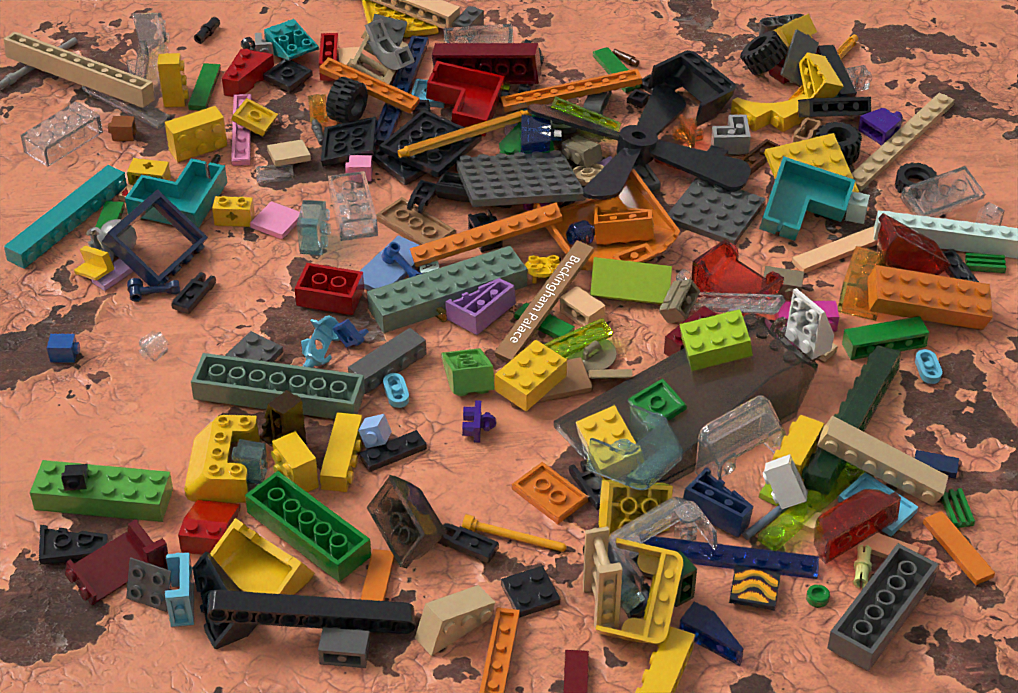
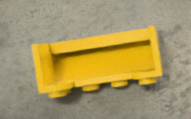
[184,415,260,503]

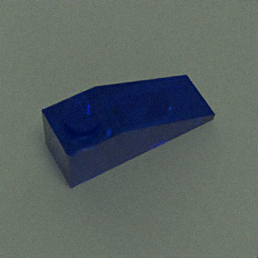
[679,601,744,666]

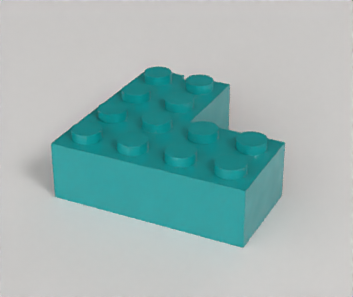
[759,156,856,241]
[125,158,228,228]

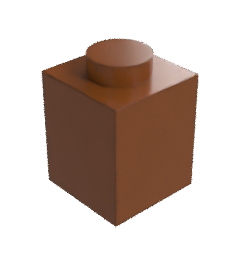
[108,116,137,141]

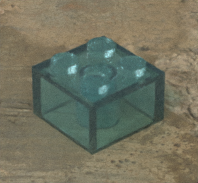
[297,200,331,255]

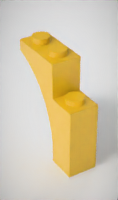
[731,94,812,132]

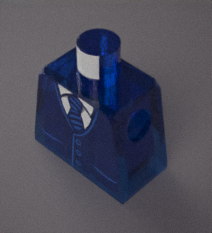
[520,115,561,154]

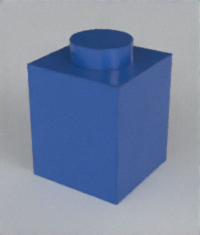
[47,334,80,362]

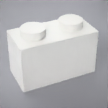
[763,455,808,509]

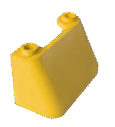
[210,518,315,595]

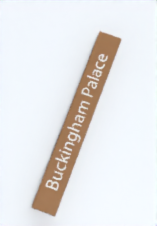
[494,240,594,362]

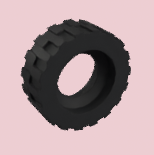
[895,162,938,200]

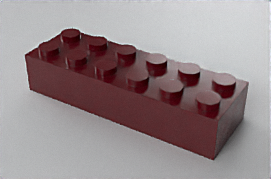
[432,43,542,84]

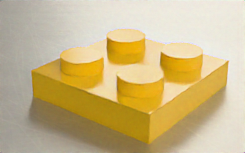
[231,98,278,136]

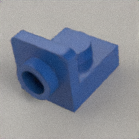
[332,319,369,348]

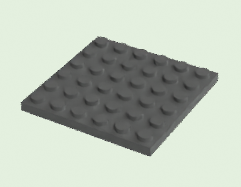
[455,150,585,207]

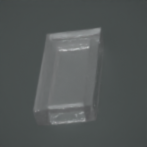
[256,164,294,183]

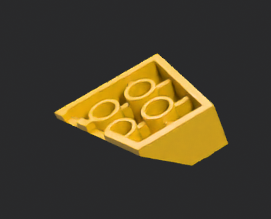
[598,480,673,545]

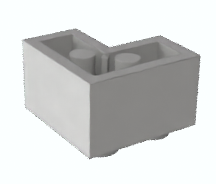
[711,115,751,155]

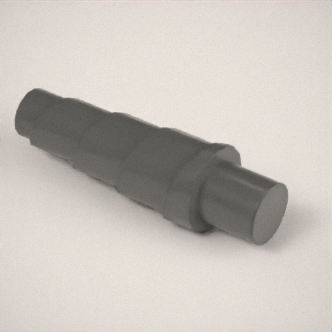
[311,119,324,145]

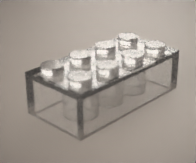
[20,101,103,167]
[328,171,378,241]

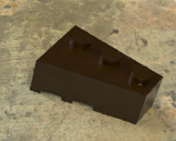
[259,390,307,447]

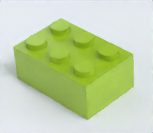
[679,309,753,371]

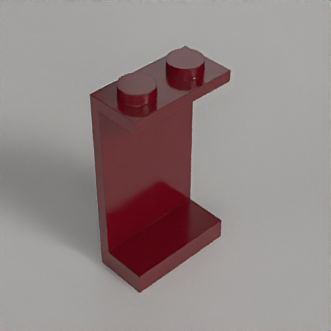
[65,519,154,605]

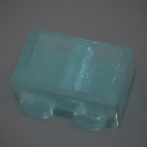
[232,439,268,484]

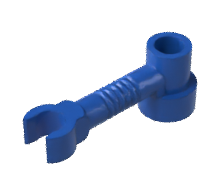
[381,242,422,278]

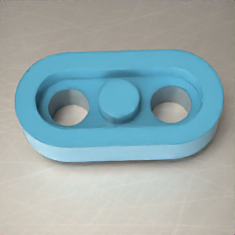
[915,349,942,384]
[383,373,409,408]

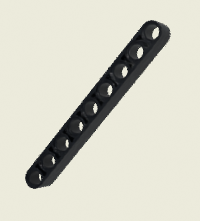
[207,590,416,634]

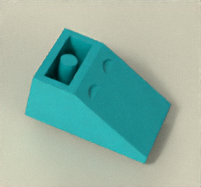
[264,19,319,60]

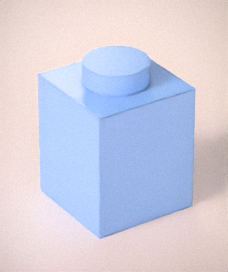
[358,414,392,448]

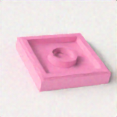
[250,201,303,240]

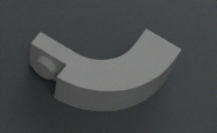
[364,18,415,70]

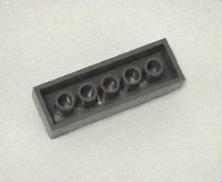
[827,543,939,671]

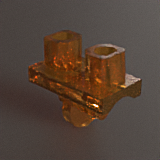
[671,114,704,148]

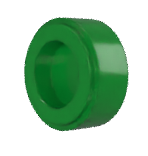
[806,585,830,608]

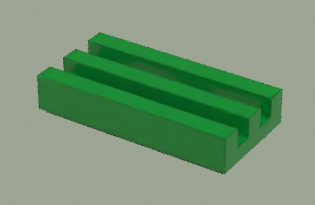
[965,253,1006,273]
[941,488,975,528]

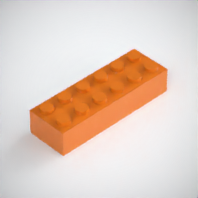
[867,265,993,330]

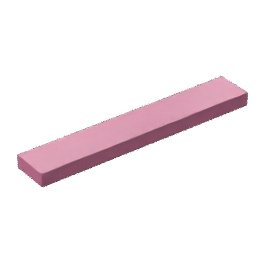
[231,94,252,166]

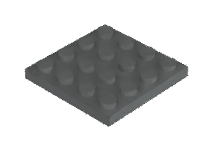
[668,177,766,247]

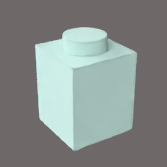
[845,192,870,224]

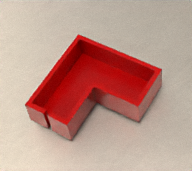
[426,61,505,137]

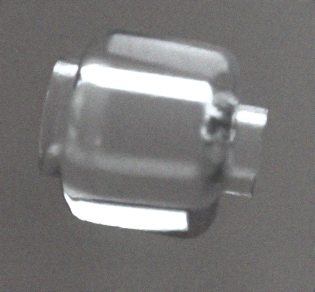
[138,331,169,361]

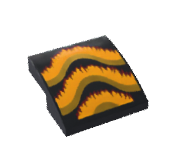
[729,565,781,611]

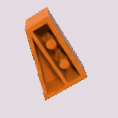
[594,206,654,245]

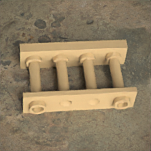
[347,29,408,84]
[583,527,623,629]

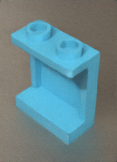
[165,552,194,627]

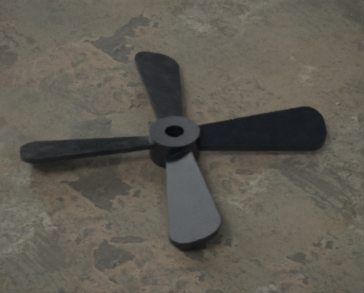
[527,85,751,200]

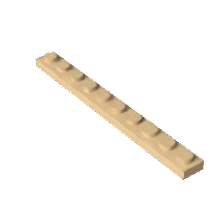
[852,93,955,192]

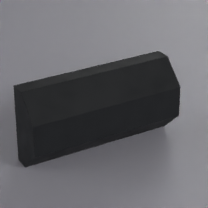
[436,172,512,209]

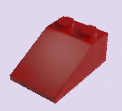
[178,499,241,555]

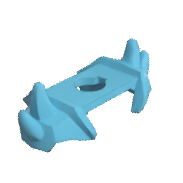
[301,315,340,368]

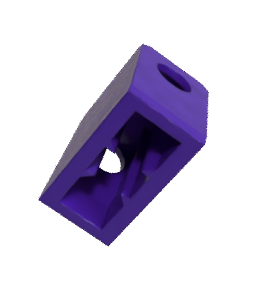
[858,108,903,146]

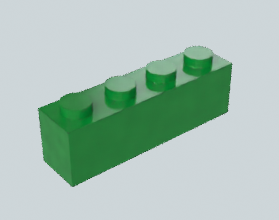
[842,316,929,360]

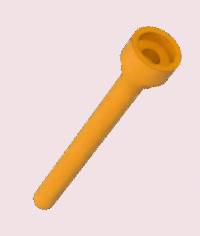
[462,514,567,552]

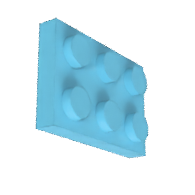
[838,472,918,536]

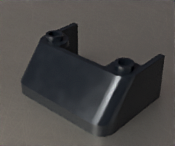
[648,50,736,127]

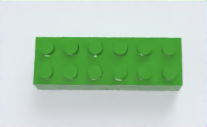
[30,460,173,522]

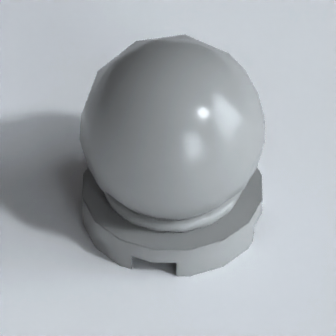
[86,219,137,261]

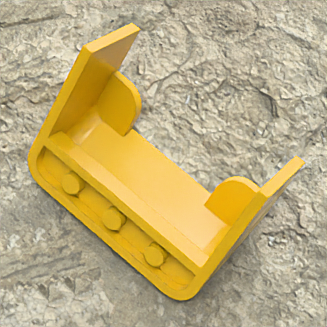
[595,538,683,644]

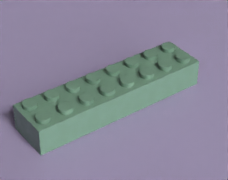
[367,246,527,333]
[191,353,365,419]

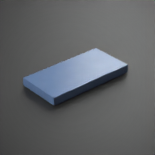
[360,235,419,290]

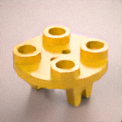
[525,255,561,283]

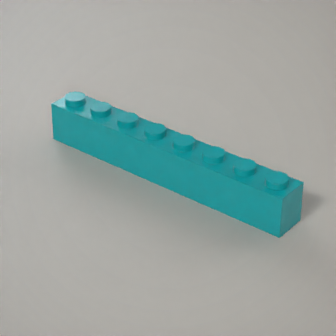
[4,165,127,269]

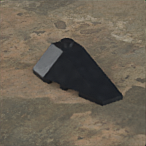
[192,551,257,649]

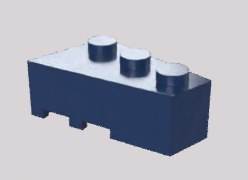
[681,467,754,537]

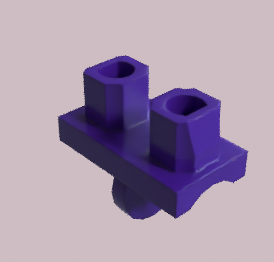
[462,400,496,443]

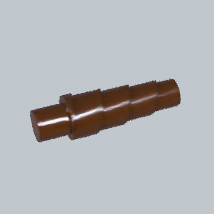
[612,49,640,67]

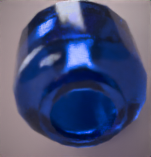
[566,220,595,245]

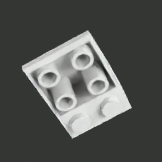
[785,288,834,360]

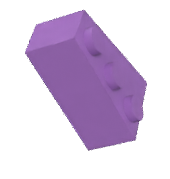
[445,278,516,335]

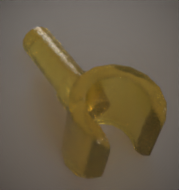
[435,307,447,322]

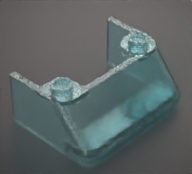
[586,405,683,490]

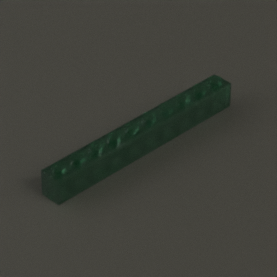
[801,345,901,495]

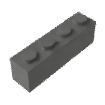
[348,328,427,394]

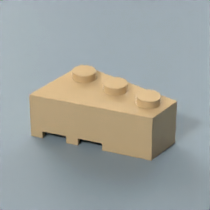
[415,585,495,656]

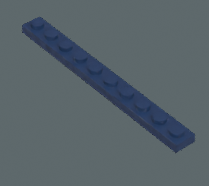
[376,36,429,146]

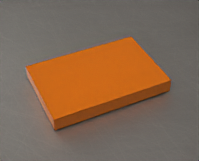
[512,462,588,525]

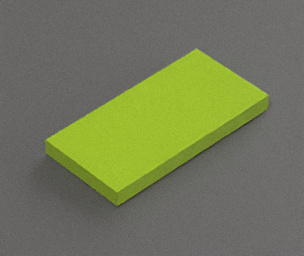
[590,257,672,305]

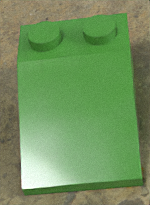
[441,348,494,396]

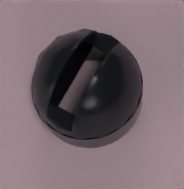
[241,37,256,51]

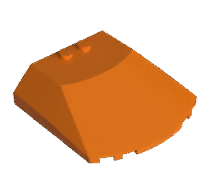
[533,169,680,271]

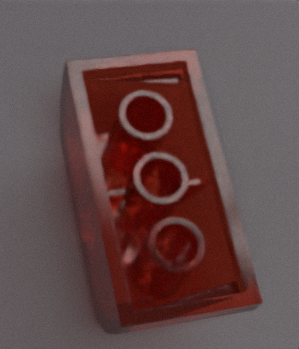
[877,213,951,275]
[813,489,901,564]

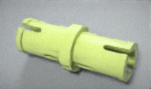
[853,544,872,588]

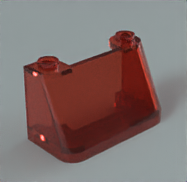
[691,239,784,326]

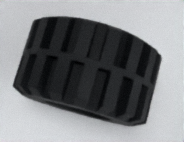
[740,31,788,75]
[326,77,368,123]
[816,122,862,165]

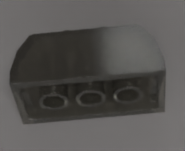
[367,475,447,569]

